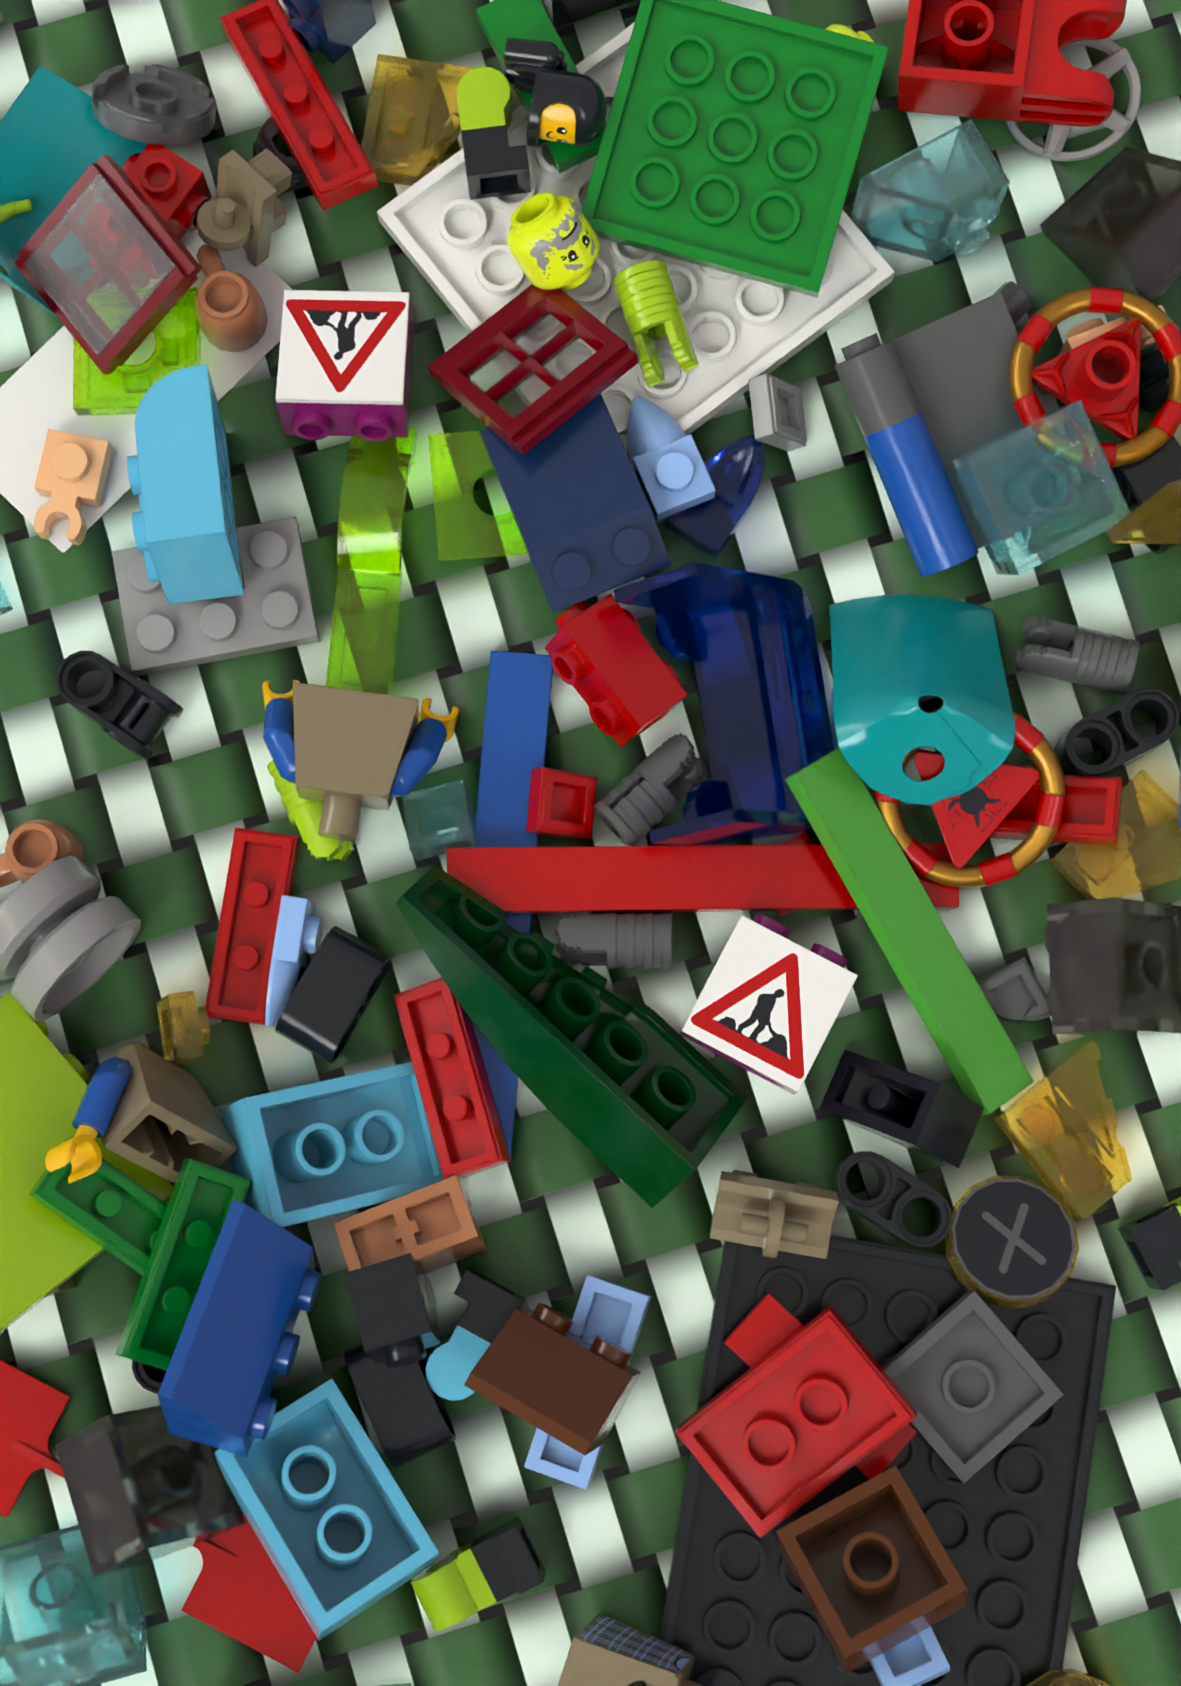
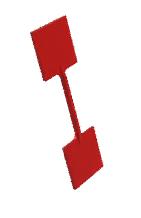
[0,1359,317,1673]

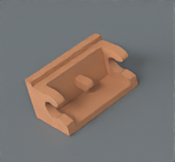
[333,1175,488,1274]

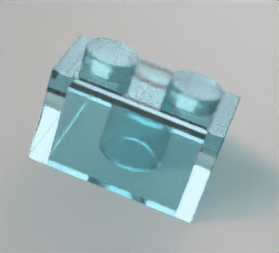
[850,119,1010,262]
[946,400,1133,575]
[0,1513,147,1686]

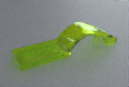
[326,427,417,695]

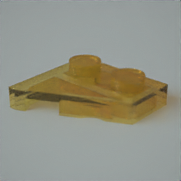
[361,54,474,186]
[1049,770,1181,906]
[994,1040,1132,1222]

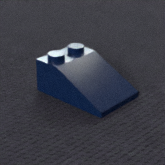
[479,393,672,613]

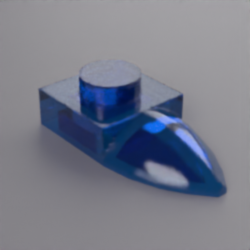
[664,435,765,559]

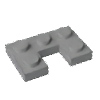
[111,517,320,676]

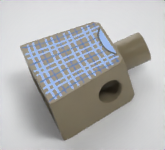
[558,1613,703,1686]

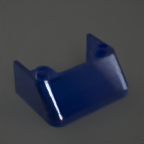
[614,562,834,845]

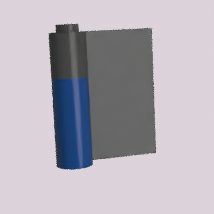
[835,292,1084,577]

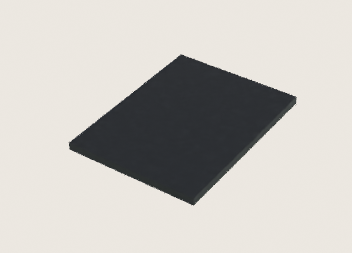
[659,1235,1116,1686]

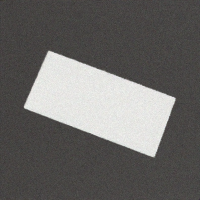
[0,229,293,553]

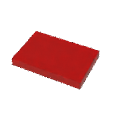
[675,1305,917,1538]

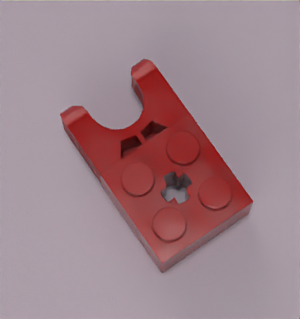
[897,0,1127,127]

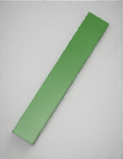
[785,748,1034,1116]

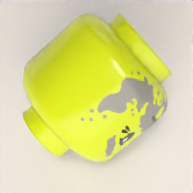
[506,192,600,290]

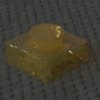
[156,991,210,1064]

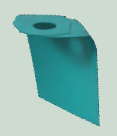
[0,66,148,319]
[829,594,1015,806]

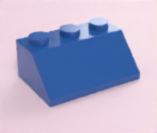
[157,1200,322,1457]

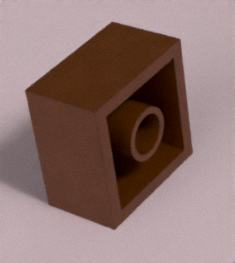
[776,1465,968,1673]

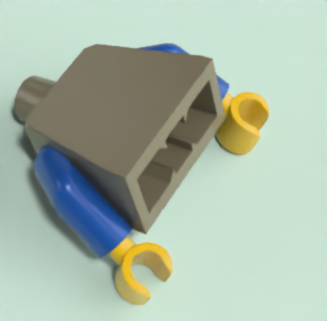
[262,680,459,841]
[45,1041,238,1184]

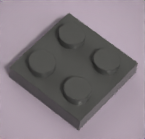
[882,1289,1064,1484]

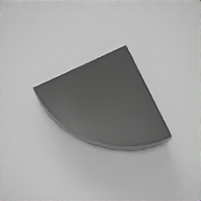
[978,957,1057,1022]

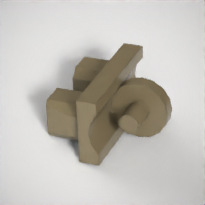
[196,149,292,267]
[710,1170,839,1259]

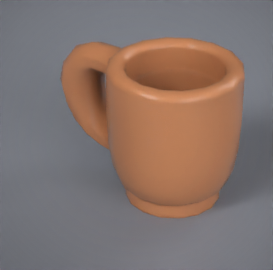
[195,244,268,352]
[0,819,85,888]

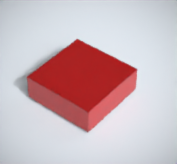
[526,767,597,841]

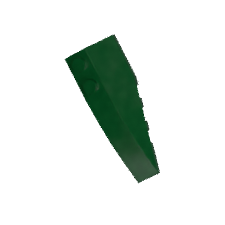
[396,865,748,1208]

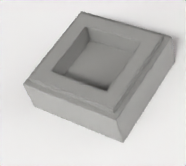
[748,373,807,452]

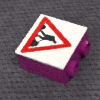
[275,290,414,441]
[680,914,858,1094]

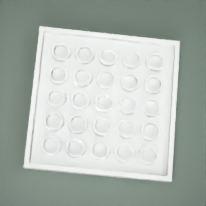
[377,22,895,474]

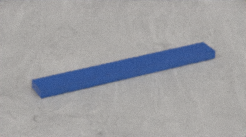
[471,651,553,1160]

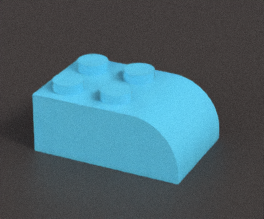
[127,364,244,605]
[215,1379,439,1641]

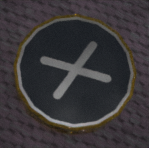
[945,1176,1079,1308]

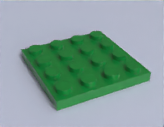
[582,0,889,298]

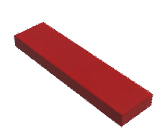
[220,0,378,211]

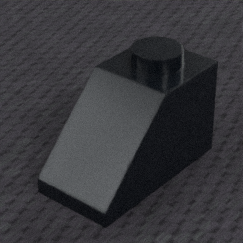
[820,1050,984,1168]
[345,1253,441,1368]

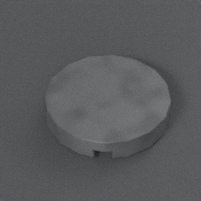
[91,64,216,145]

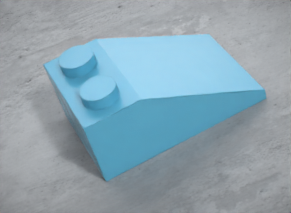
[219,1062,444,1228]

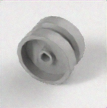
[0,855,141,1021]

